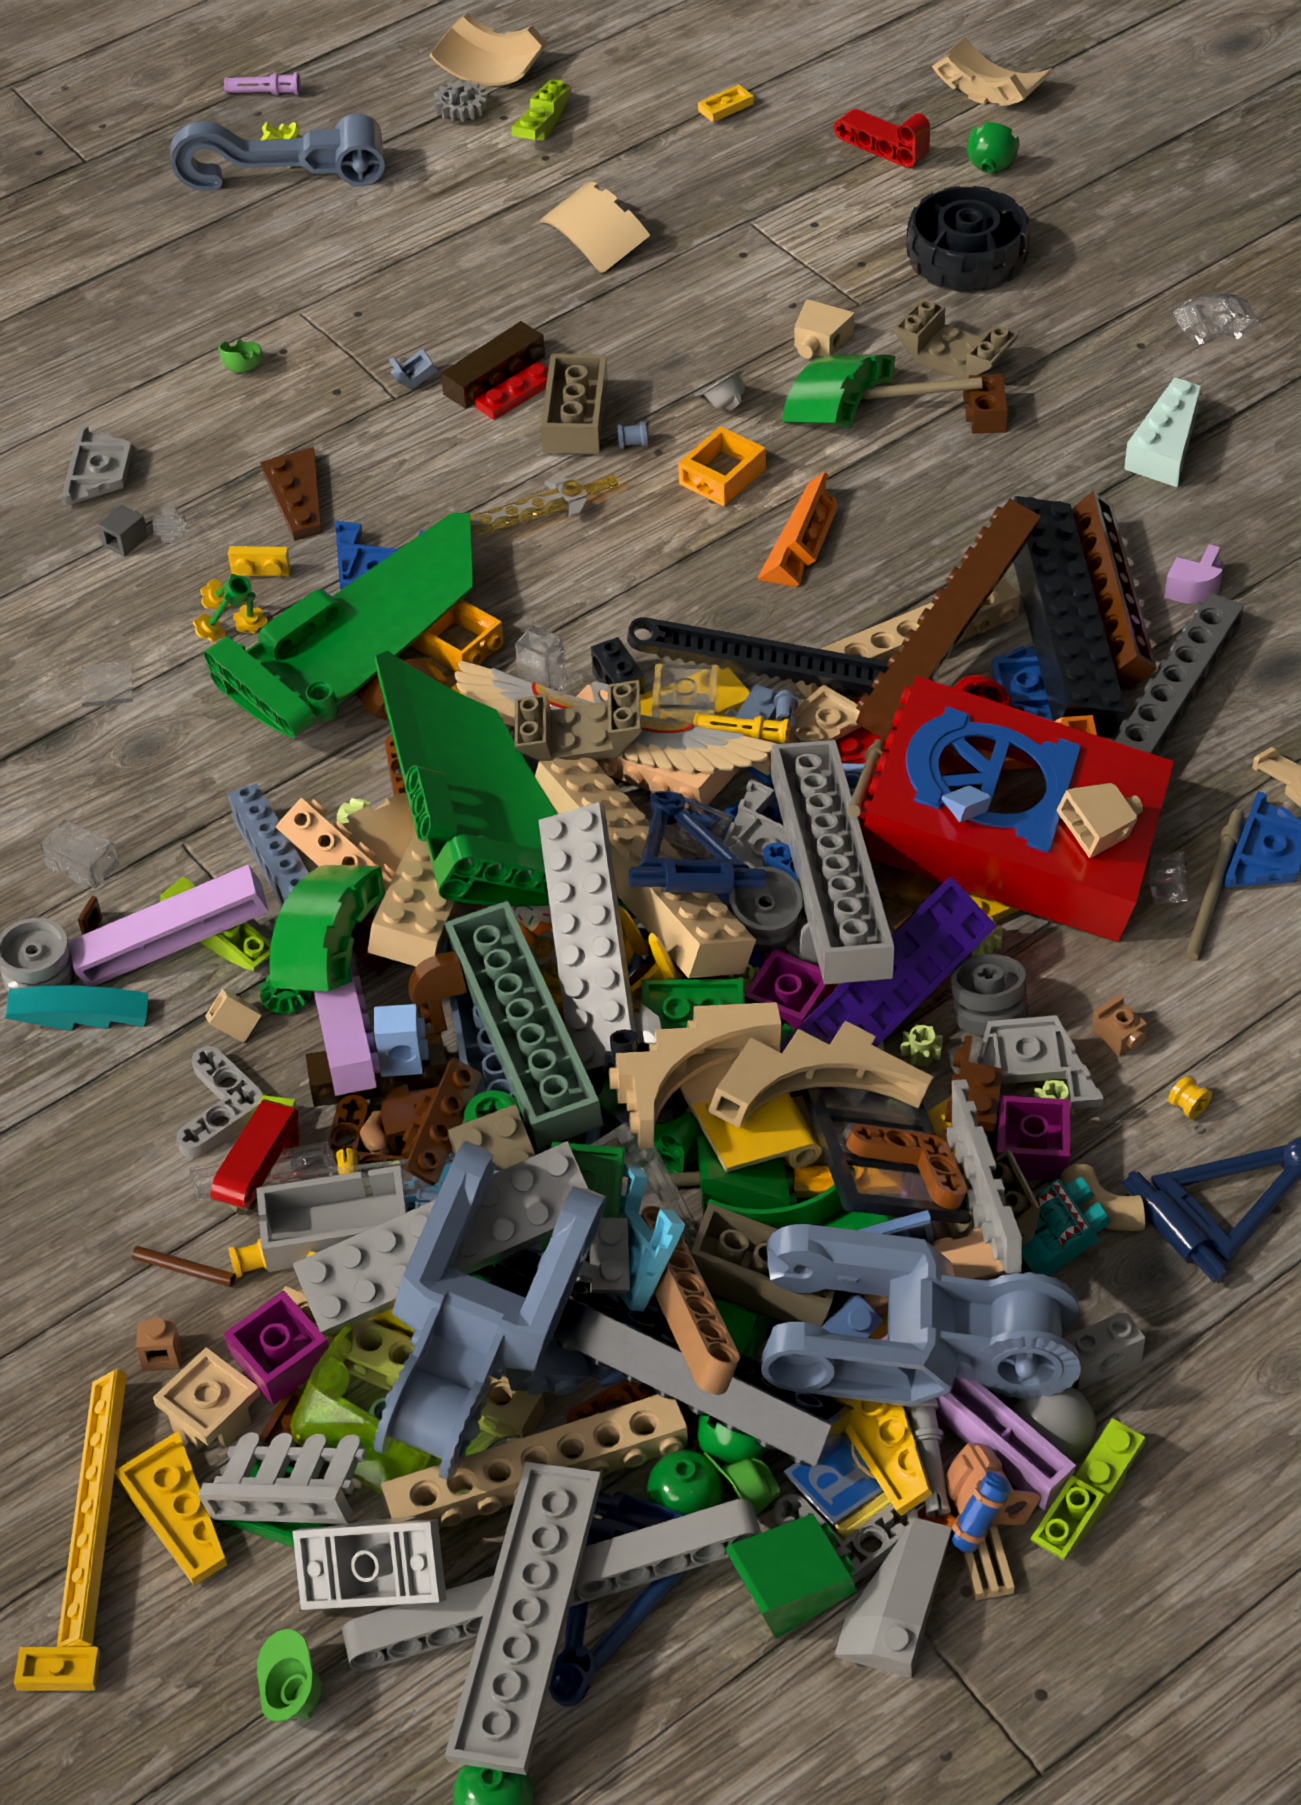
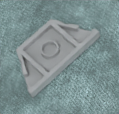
[61,425,133,505]

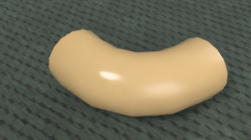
[1060,1164,1145,1232]

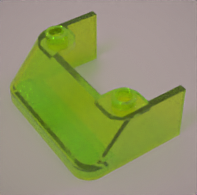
[290,1323,442,1496]

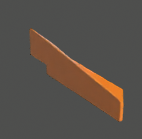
[757,472,838,587]

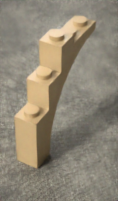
[609,1002,781,1149]
[708,1021,933,1128]

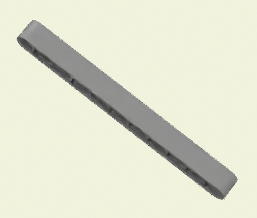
[342,1499,761,1671]

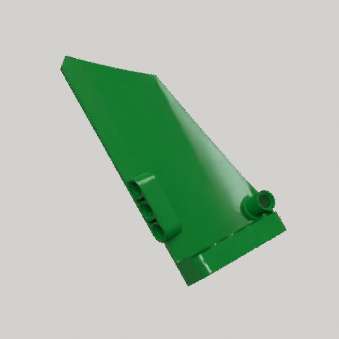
[203,513,473,739]
[374,650,557,907]

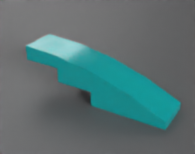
[5,986,149,1031]

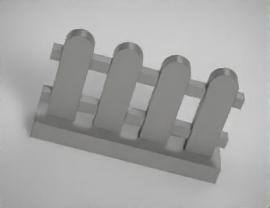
[198,1432,368,1524]

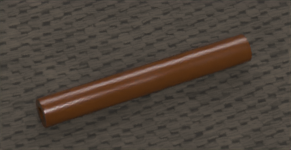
[132,1246,236,1287]

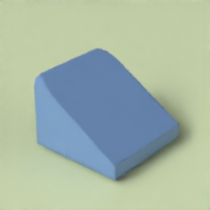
[941,785,992,822]

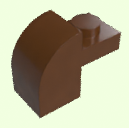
[408,951,467,1034]
[381,1084,438,1155]

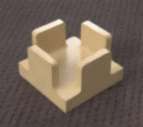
[153,1347,261,1450]

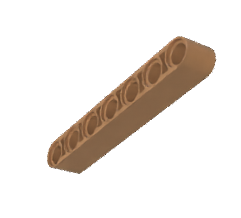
[641,1206,740,1395]

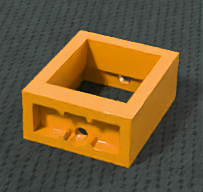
[678,426,766,507]
[410,600,504,672]

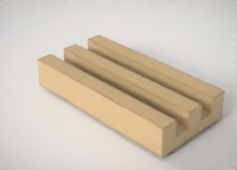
[962,1525,1014,1601]

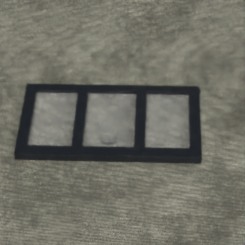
[801,1086,971,1224]

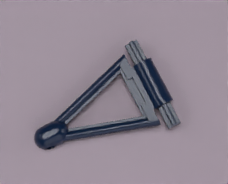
[629,791,766,894]
[1122,1136,1301,1284]
[549,1491,688,1707]

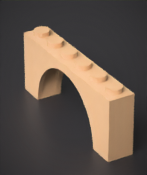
[576,685,742,811]

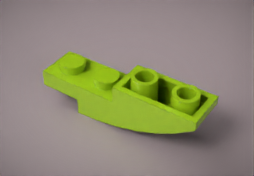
[511,80,572,141]
[160,876,271,971]
[1031,1418,1146,1561]

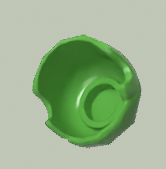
[218,339,263,373]

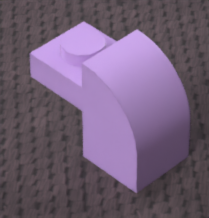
[1164,544,1223,604]

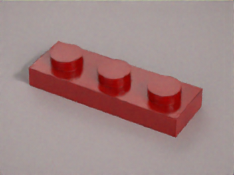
[475,361,549,420]

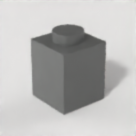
[98,505,148,557]

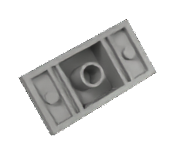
[293,1517,446,1610]

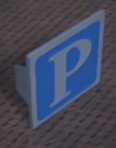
[783,1436,884,1526]

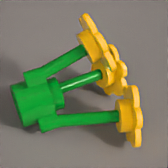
[193,574,267,642]

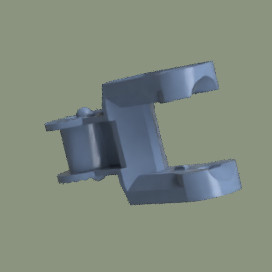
[373,1141,607,1481]
[761,1224,1081,1406]

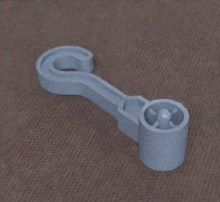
[170,114,385,191]

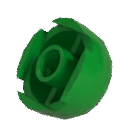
[967,122,1020,173]
[697,1415,768,1467]
[647,1450,723,1514]
[453,1765,534,1805]

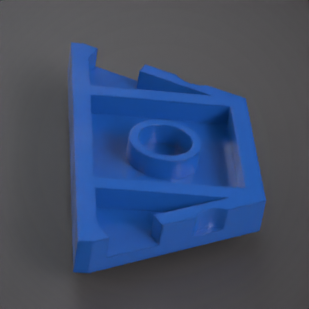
[991,645,1053,721]
[1224,791,1301,888]

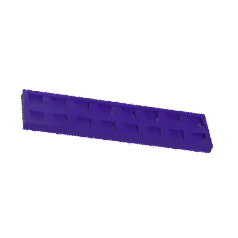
[778,877,997,1099]

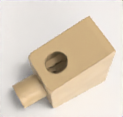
[795,299,854,358]
[1056,783,1143,858]

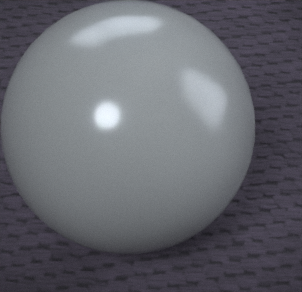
[1009,1386,1096,1462]

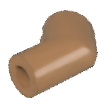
[360,1111,390,1155]

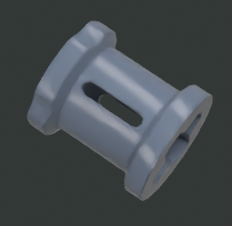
[617,421,648,450]

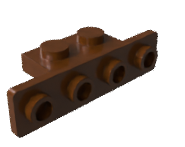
[942,1035,1003,1151]
[401,1058,482,1186]

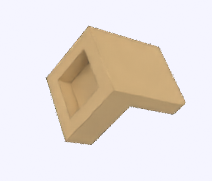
[205,988,261,1042]

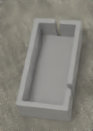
[257,1165,408,1272]

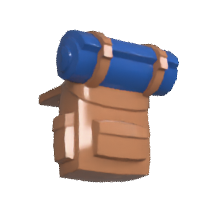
[945,1443,1041,1553]

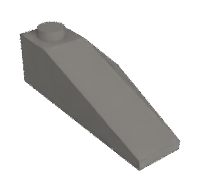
[835,1517,952,1679]

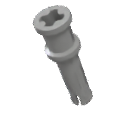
[904,1398,951,1517]

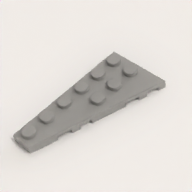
[947,1079,1022,1274]

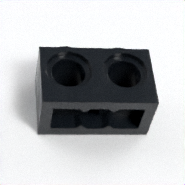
[591,637,645,695]

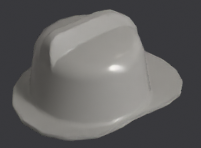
[694,370,746,410]

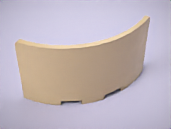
[430,12,548,86]
[932,38,1053,106]
[540,181,650,273]
[294,792,415,873]

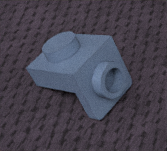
[389,348,438,390]

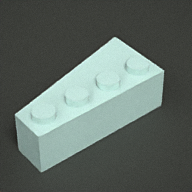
[1124,377,1201,487]

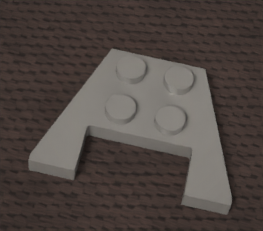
[723,779,788,868]
[978,1015,1103,1115]

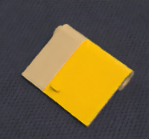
[679,1059,821,1173]

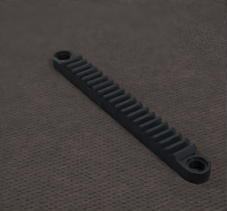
[627,617,934,695]

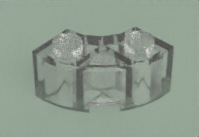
[1173,293,1258,345]

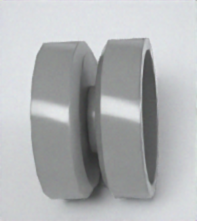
[0,917,76,991]

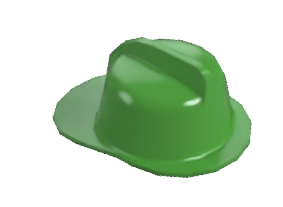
[703,1452,780,1524]
[257,1629,322,1723]

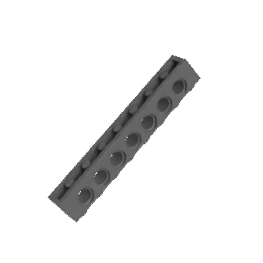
[1111,593,1244,756]

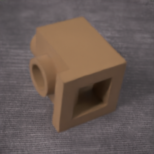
[1092,994,1147,1057]
[136,1317,182,1371]

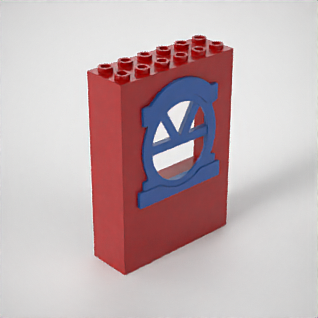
[858,675,1174,942]

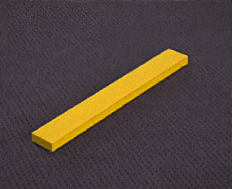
[57,1369,127,1647]

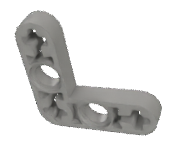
[176,1046,263,1158]
[774,1494,918,1584]

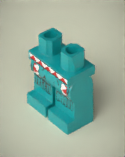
[1022,1176,1112,1276]

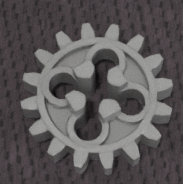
[433,80,488,122]

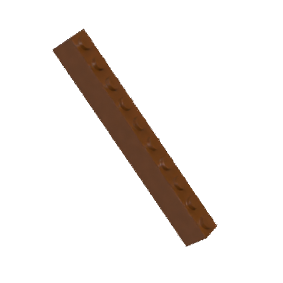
[856,498,1041,741]

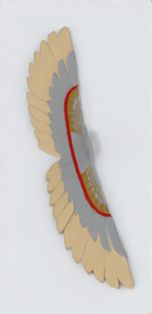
[455,661,776,774]

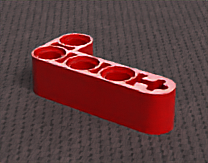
[833,108,930,168]
[210,1099,299,1209]

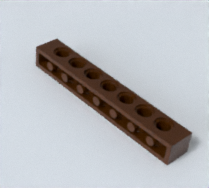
[1072,491,1157,690]

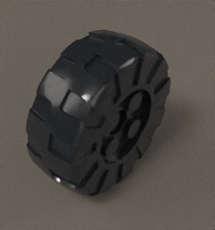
[906,186,1030,292]

